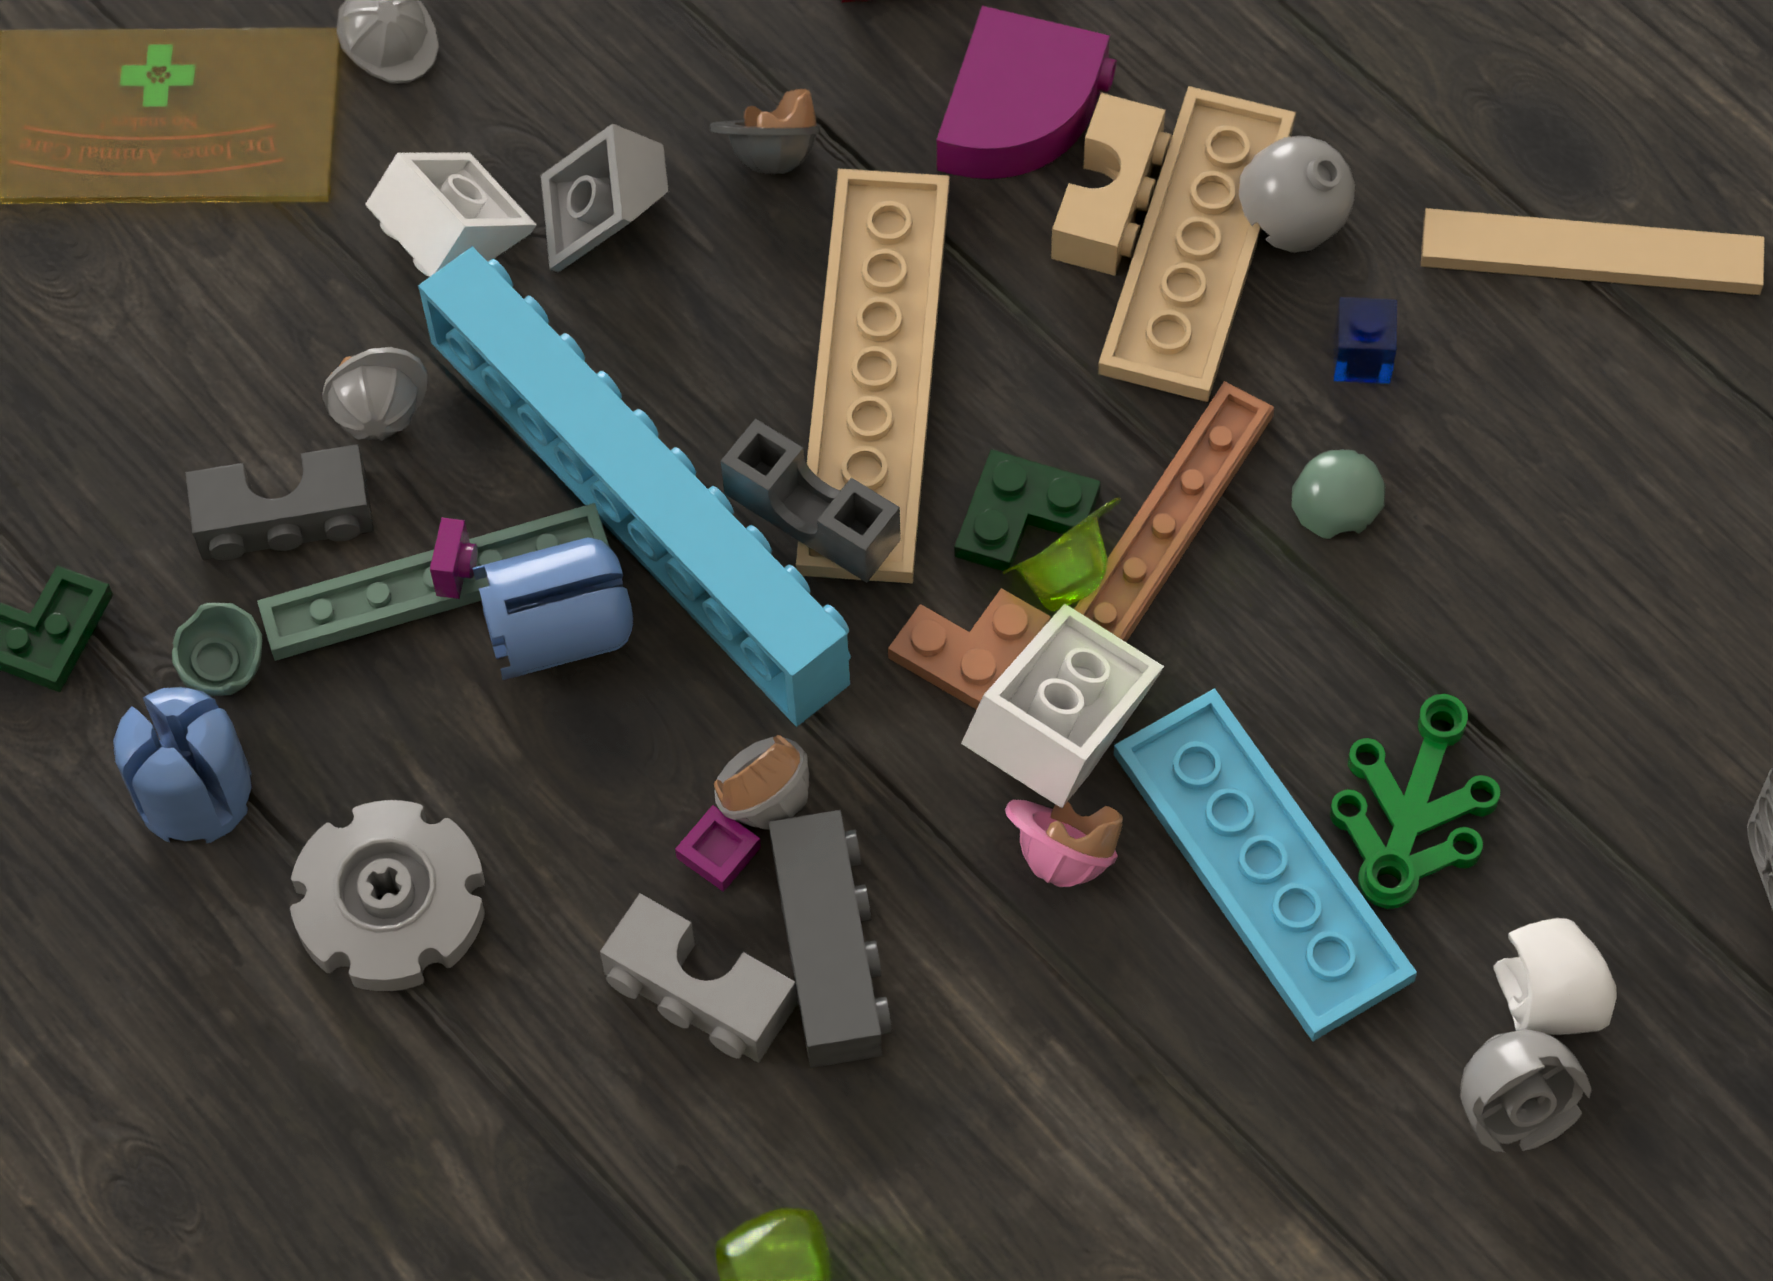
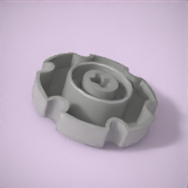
[290,800,485,991]

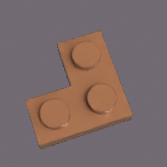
[888,588,1051,710]

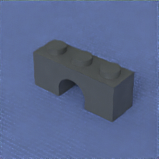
[721,418,901,583]
[185,444,374,560]

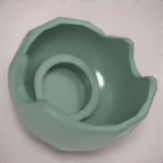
[1291,449,1386,539]
[172,603,263,696]

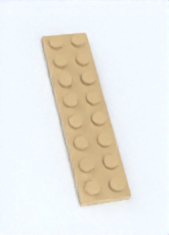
[796,169,950,583]

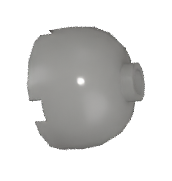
[1239,136,1355,253]
[1460,1030,1591,1152]

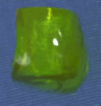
[715,1207,833,1281]

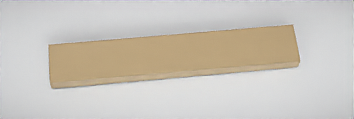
[1421,208,1764,295]

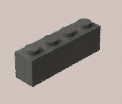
[769,810,892,1068]

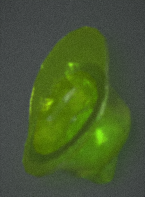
[1002,497,1122,611]

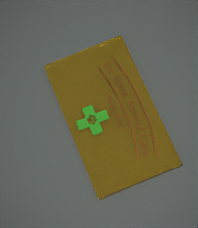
[0,28,340,203]

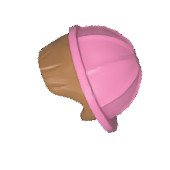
[1005,800,1123,887]

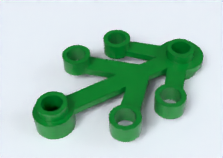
[1330,694,1501,909]

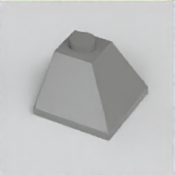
[541,124,668,272]

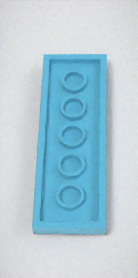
[1113,688,1417,1042]

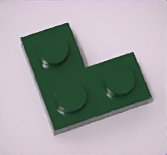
[954,449,1101,573]
[0,565,113,692]

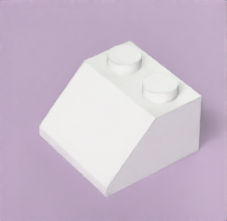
[365,153,536,277]

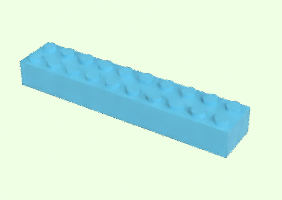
[418,246,851,727]

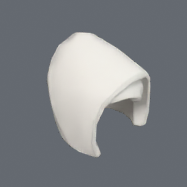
[1494,918,1617,1035]

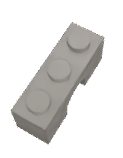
[600,893,798,1063]

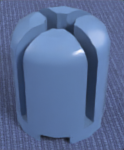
[472,537,633,680]
[113,687,252,843]

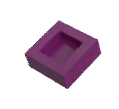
[430,517,478,599]
[675,805,761,892]

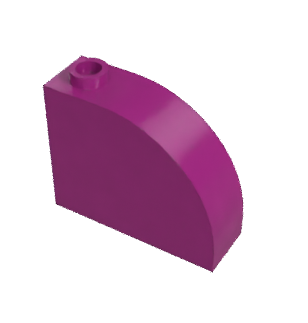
[936,6,1117,179]

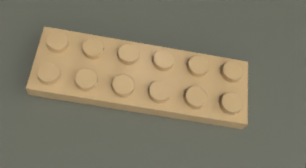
[1098,86,1296,402]

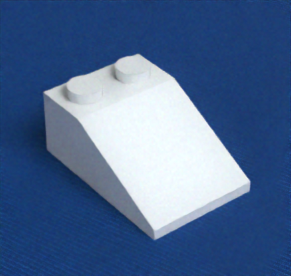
[961,604,1164,808]

